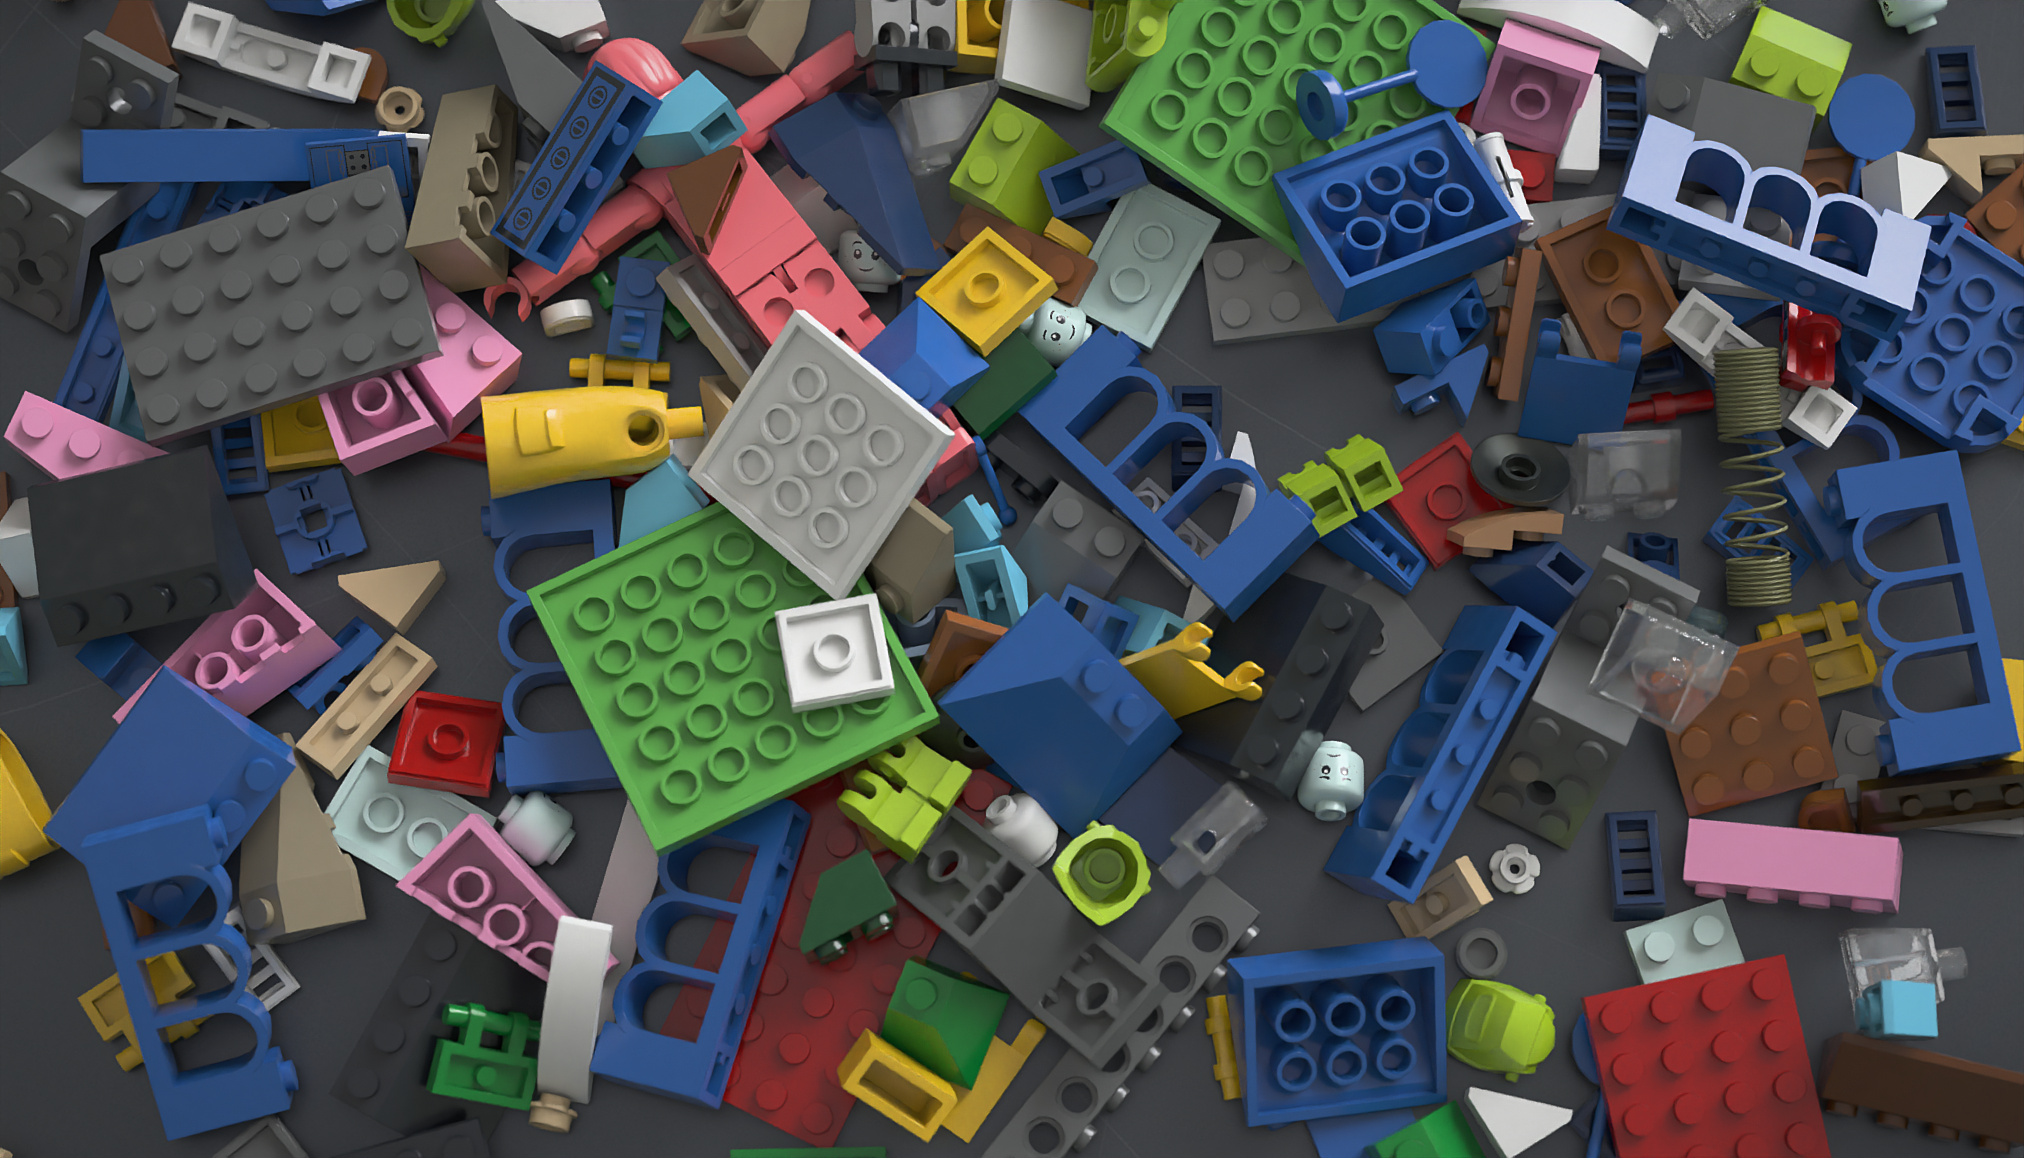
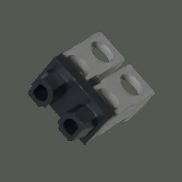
[854,0,958,101]

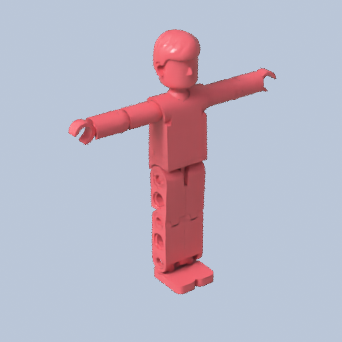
[484,30,979,507]

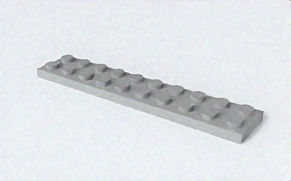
[1201,188,1695,346]

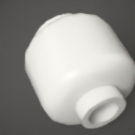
[983,793,1058,868]

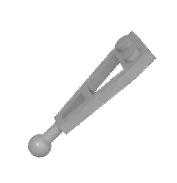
[1819,710,2024,838]

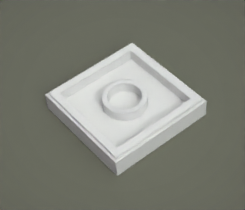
[994,0,1093,111]
[775,593,895,713]

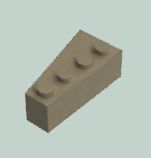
[405,84,519,293]

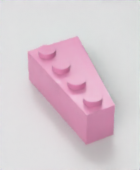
[401,263,523,443]
[318,369,449,476]
[4,391,170,480]
[395,813,621,982]
[1683,819,1904,914]

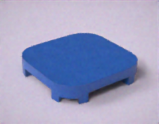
[1835,212,2024,453]

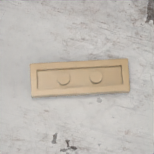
[295,633,438,780]

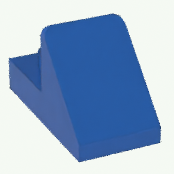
[1038,140,1151,220]
[1390,344,1489,428]
[75,633,163,701]

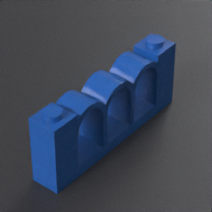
[1606,114,1932,343]
[1679,292,1924,571]
[1018,325,1320,623]
[1823,450,2021,777]
[481,479,622,796]
[1323,605,1558,904]
[589,799,812,1110]
[80,804,299,1141]

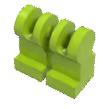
[1277,434,1404,538]
[837,736,972,864]

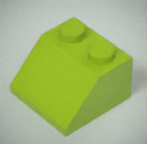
[1727,5,1853,133]
[949,97,1081,236]

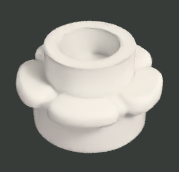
[1489,844,1540,894]

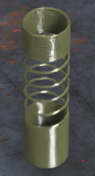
[1712,347,1793,607]

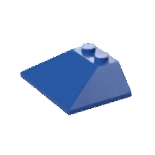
[937,592,1183,839]

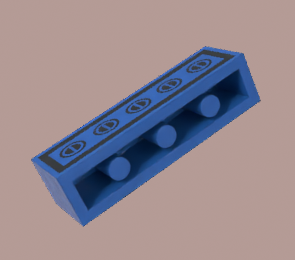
[490,60,663,275]

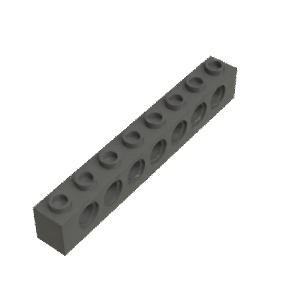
[981,874,1260,1158]

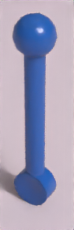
[972,435,1018,526]

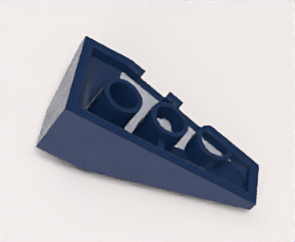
[768,92,941,276]

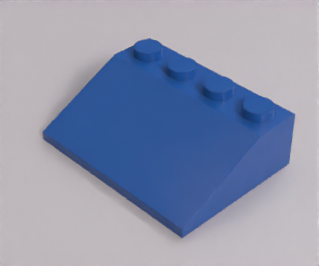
[1272,109,1523,323]
[43,665,296,928]
[1227,936,1447,1127]

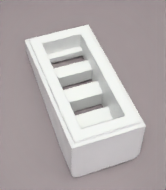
[1554,74,1601,184]
[202,901,300,1011]

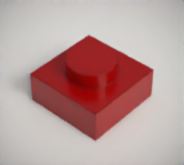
[1507,149,1556,205]

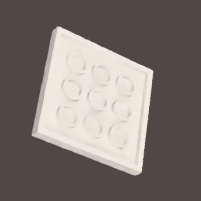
[687,310,956,600]

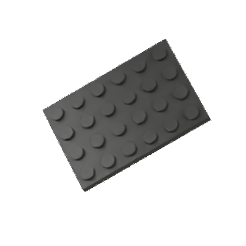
[100,165,444,447]

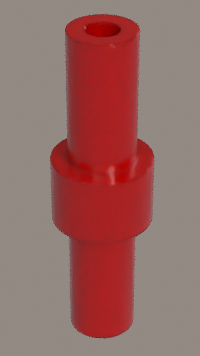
[1624,389,1714,424]

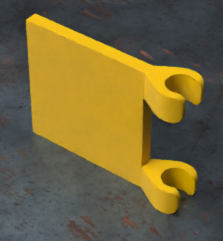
[1118,622,1264,719]
[941,971,1047,1143]

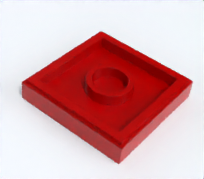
[1383,431,1515,572]
[387,690,507,798]

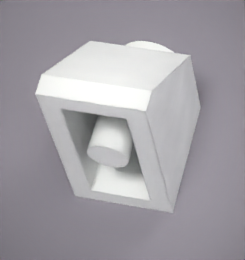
[495,0,611,53]

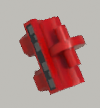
[1778,300,1842,392]

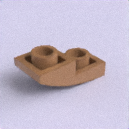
[1447,507,1564,557]

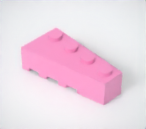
[112,569,342,724]

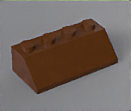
[1815,1031,2024,1154]

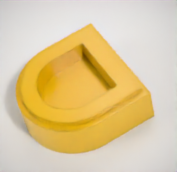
[1042,216,1093,257]

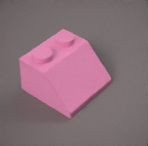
[1469,18,1601,158]

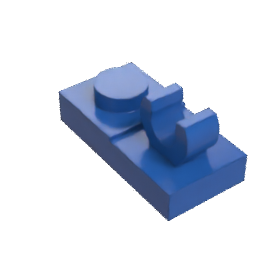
[606,256,671,364]
[286,616,383,716]

